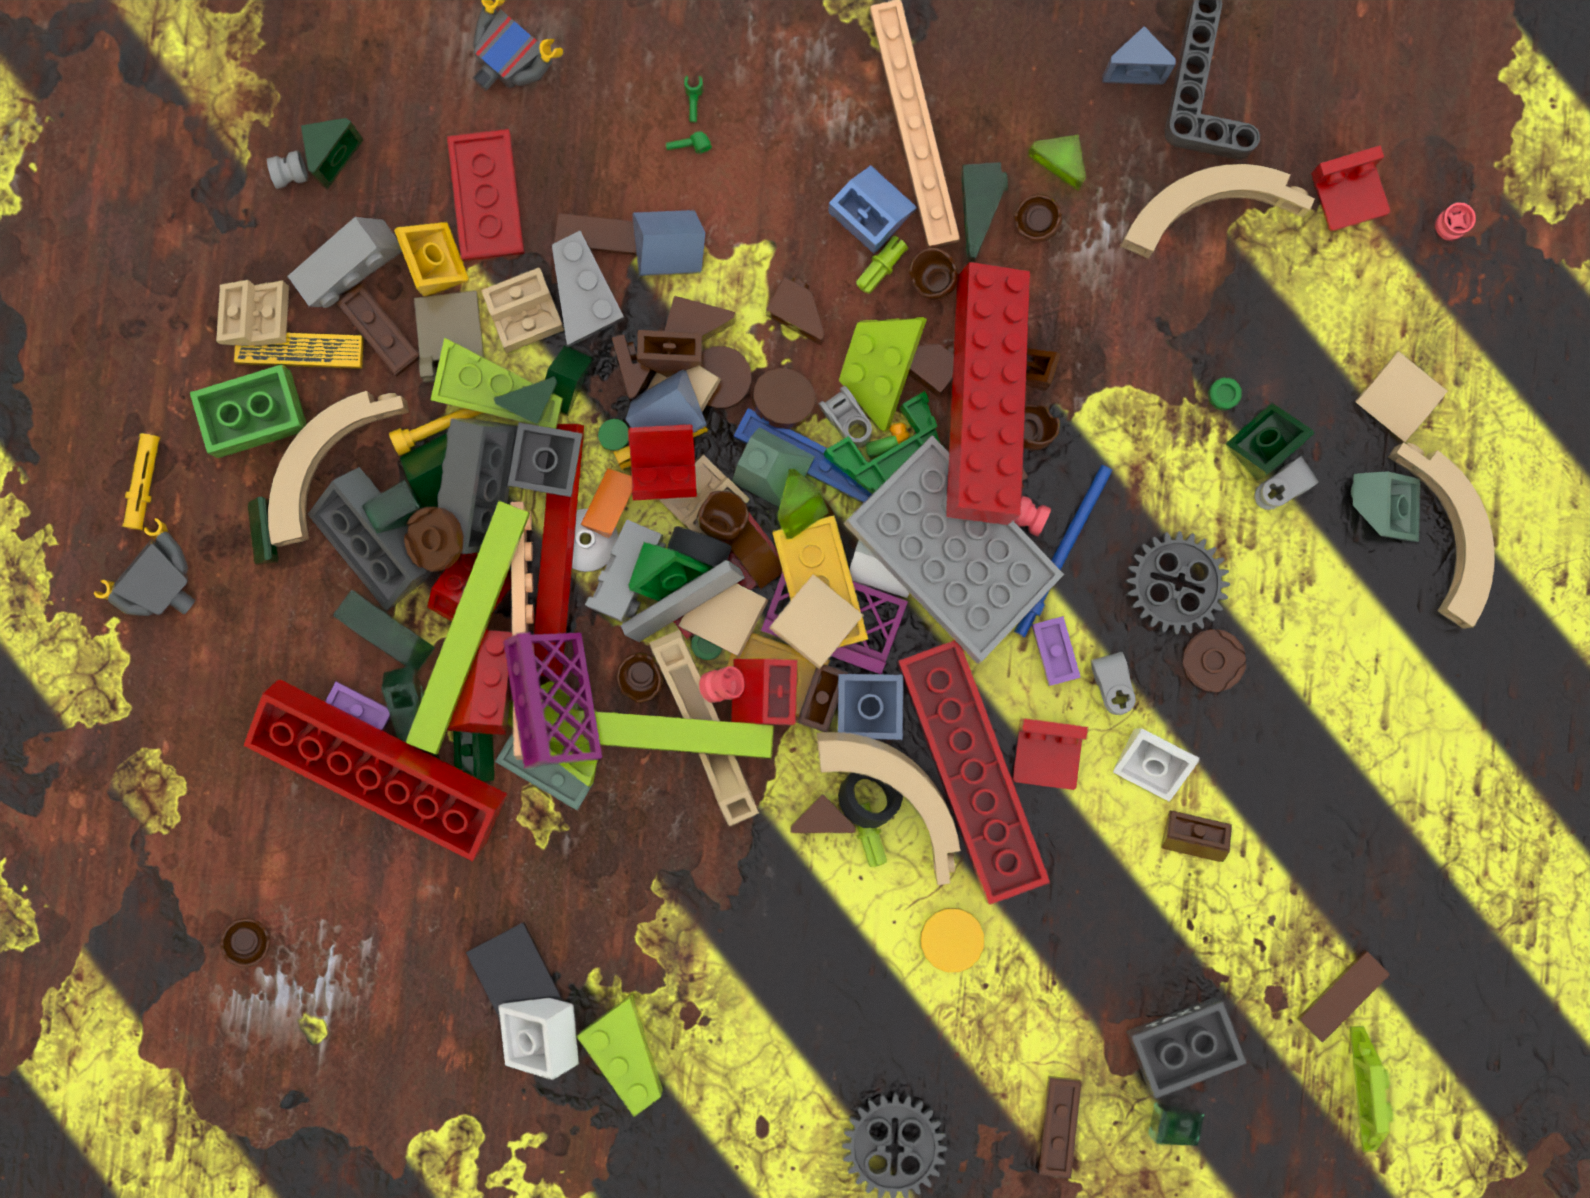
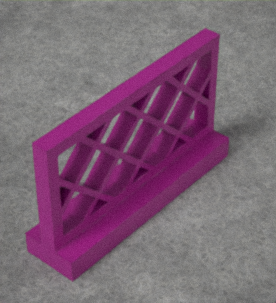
[761,572,908,674]
[504,632,602,768]

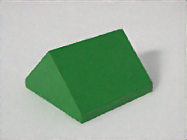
[628,542,714,601]

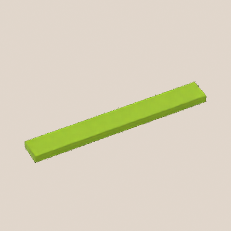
[406,501,530,754]
[543,708,774,759]

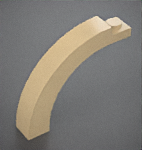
[1120,164,1315,259]
[268,391,409,547]
[1388,443,1495,629]
[649,630,759,826]
[817,732,960,885]

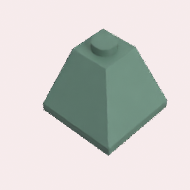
[732,427,815,511]
[1351,472,1420,542]

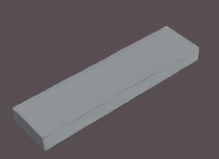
[621,560,745,642]

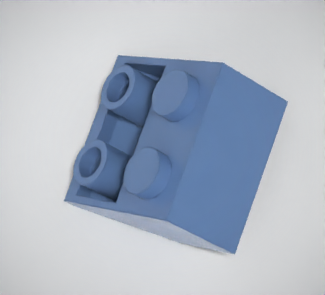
[828,166,917,254]

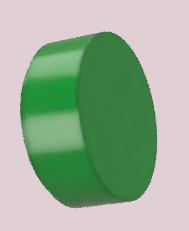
[1208,378,1242,410]
[598,419,629,452]
[691,635,723,660]

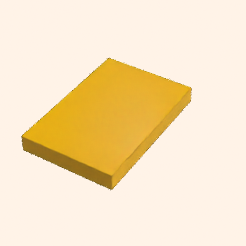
[726,632,830,717]

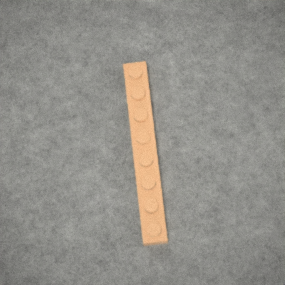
[870,0,960,248]
[511,502,534,760]

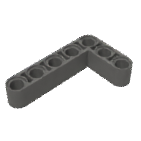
[1165,0,1260,159]

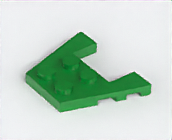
[823,391,944,494]

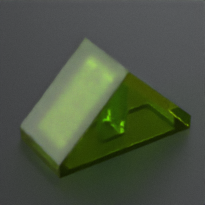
[1027,135,1086,191]
[777,469,829,539]

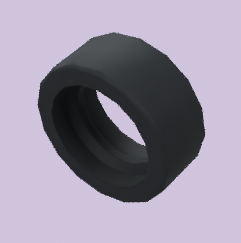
[667,527,732,567]
[838,772,903,828]

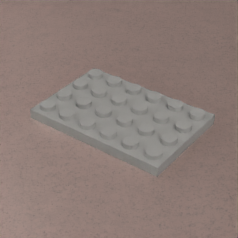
[844,435,1064,663]

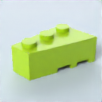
[577,993,663,1116]

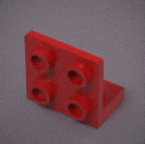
[1311,145,1390,232]
[628,425,697,501]
[427,552,512,630]
[1012,718,1088,790]

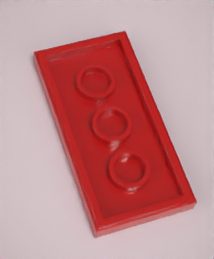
[447,129,525,261]

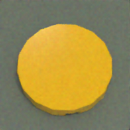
[921,908,984,972]

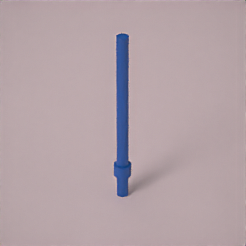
[1014,465,1112,637]

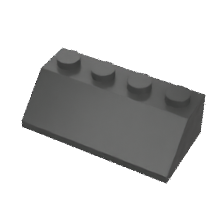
[437,419,518,554]
[308,467,433,611]

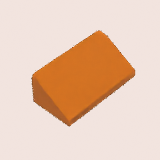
[580,469,632,539]

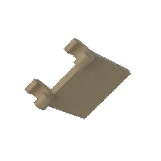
[414,290,485,383]

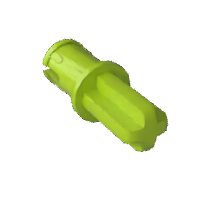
[856,236,908,294]
[856,802,887,867]

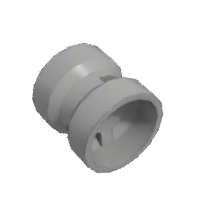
[267,150,308,189]

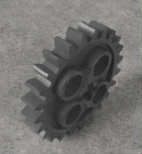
[1125,531,1230,635]
[842,1092,947,1198]

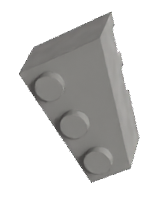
[288,217,402,308]
[552,231,625,347]
[585,519,666,623]

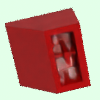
[731,659,797,725]

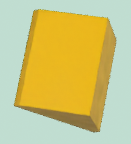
[394,222,469,297]

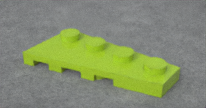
[431,338,563,429]

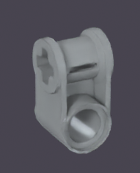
[818,385,872,448]
[1254,456,1319,510]
[1091,651,1136,715]

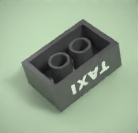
[1126,997,1247,1099]

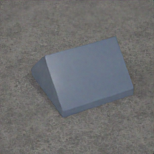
[1102,26,1175,84]
[632,210,705,276]
[626,370,707,433]
[838,674,903,740]

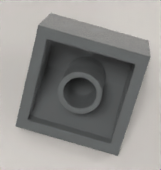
[508,422,582,497]

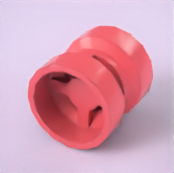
[1435,203,1476,241]
[1014,495,1051,537]
[699,666,745,703]

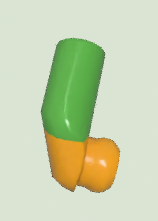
[866,423,910,458]

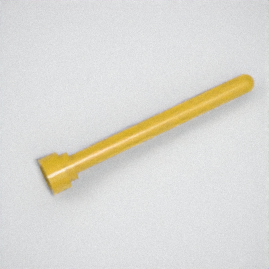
[389,381,531,456]

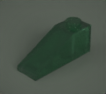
[961,162,1008,264]
[333,590,436,673]
[381,665,440,759]

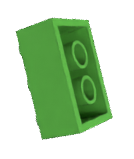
[190,364,307,458]

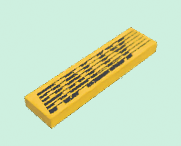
[234,333,364,369]

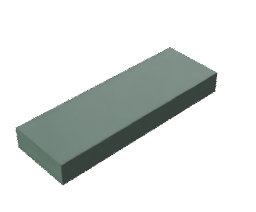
[495,734,594,810]

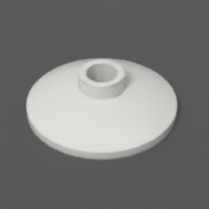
[572,509,618,572]

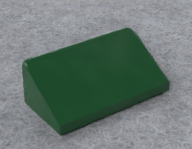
[248,496,279,565]
[453,731,495,781]

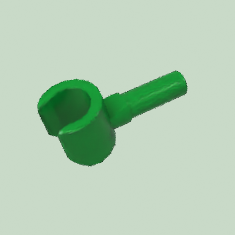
[684,76,703,123]
[666,131,712,154]

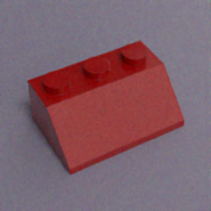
[447,630,512,735]

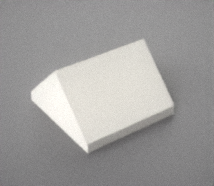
[1113,728,1199,802]

